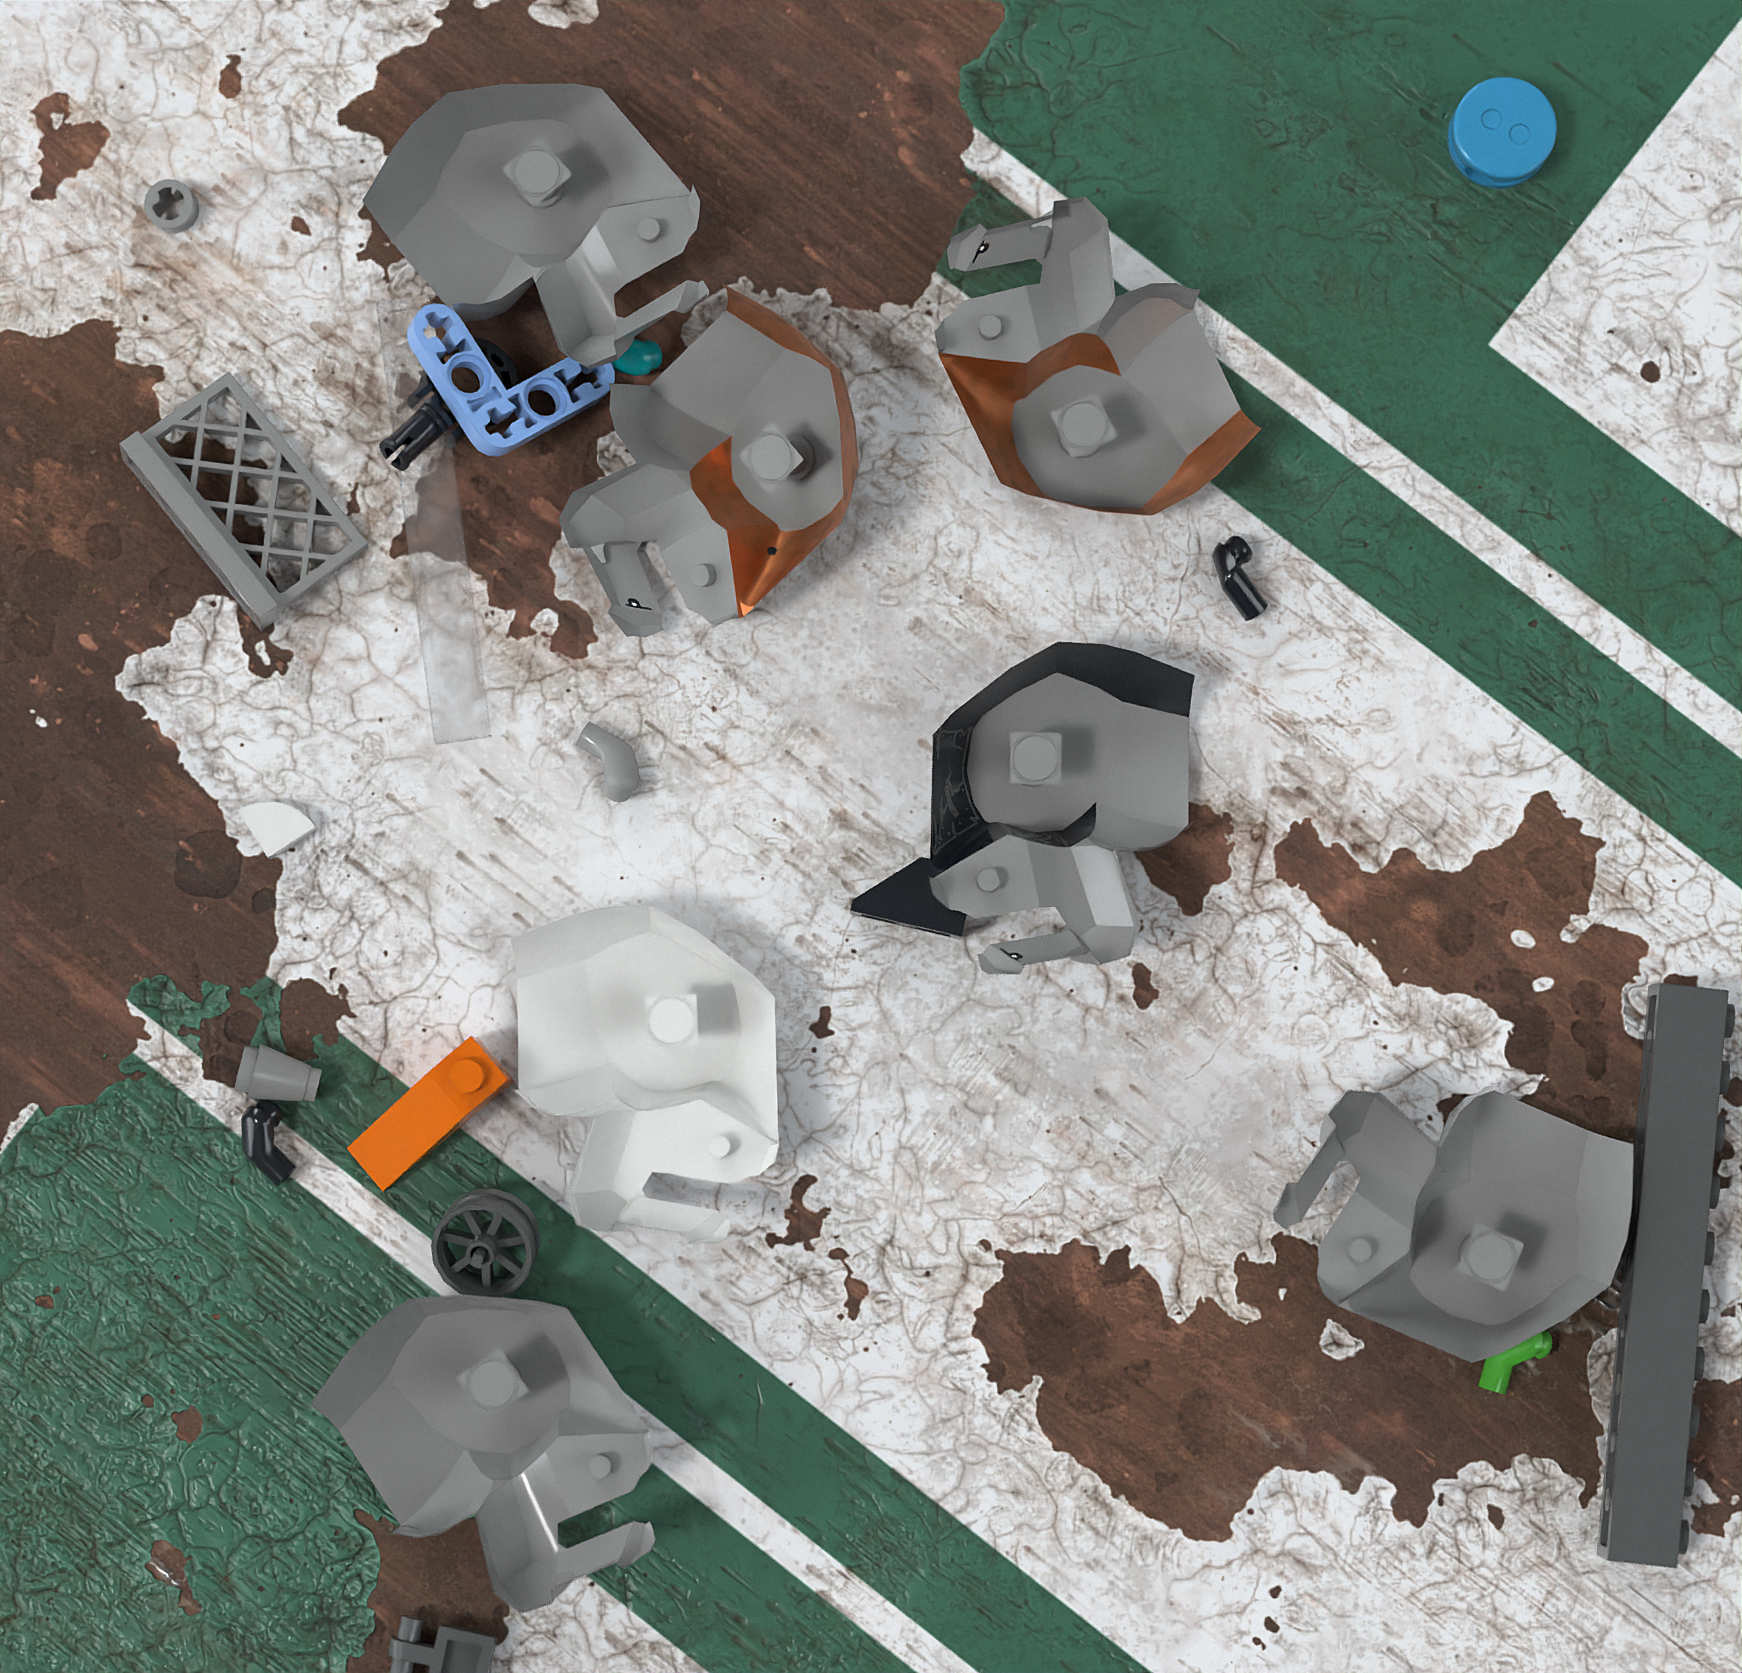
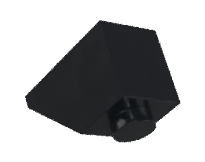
[850,857,967,940]

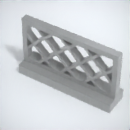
[119,372,368,632]

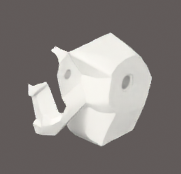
[511,904,779,1244]

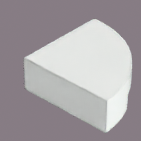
[237,801,318,859]

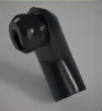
[1212,535,1268,621]

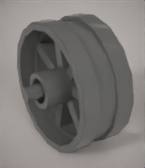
[431,1188,541,1298]

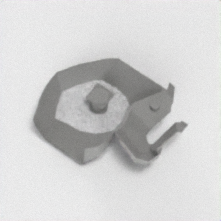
[362,84,709,370]
[1273,1085,1633,1363]
[310,1295,655,1614]

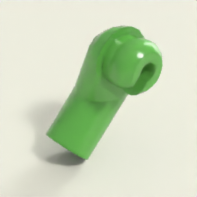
[1478,1323,1553,1395]

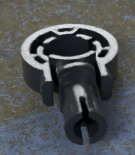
[379,337,519,471]

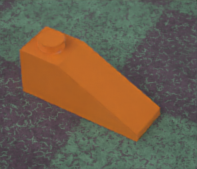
[347,1036,514,1192]

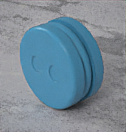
[1447,77,1557,189]

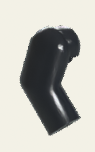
[241,1099,297,1187]

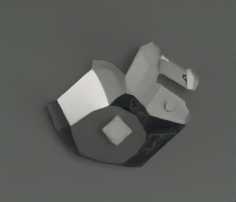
[929,641,1195,974]

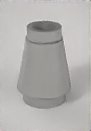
[234,1043,322,1103]

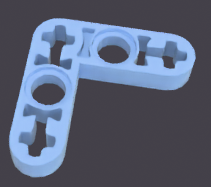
[407,303,615,457]

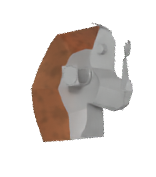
[934,197,1262,516]
[558,283,859,637]

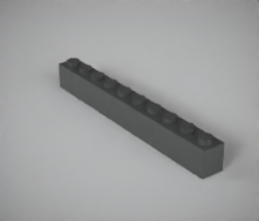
[1597,983,1735,1568]

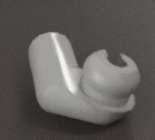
[576,721,640,802]

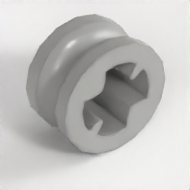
[144,179,200,234]

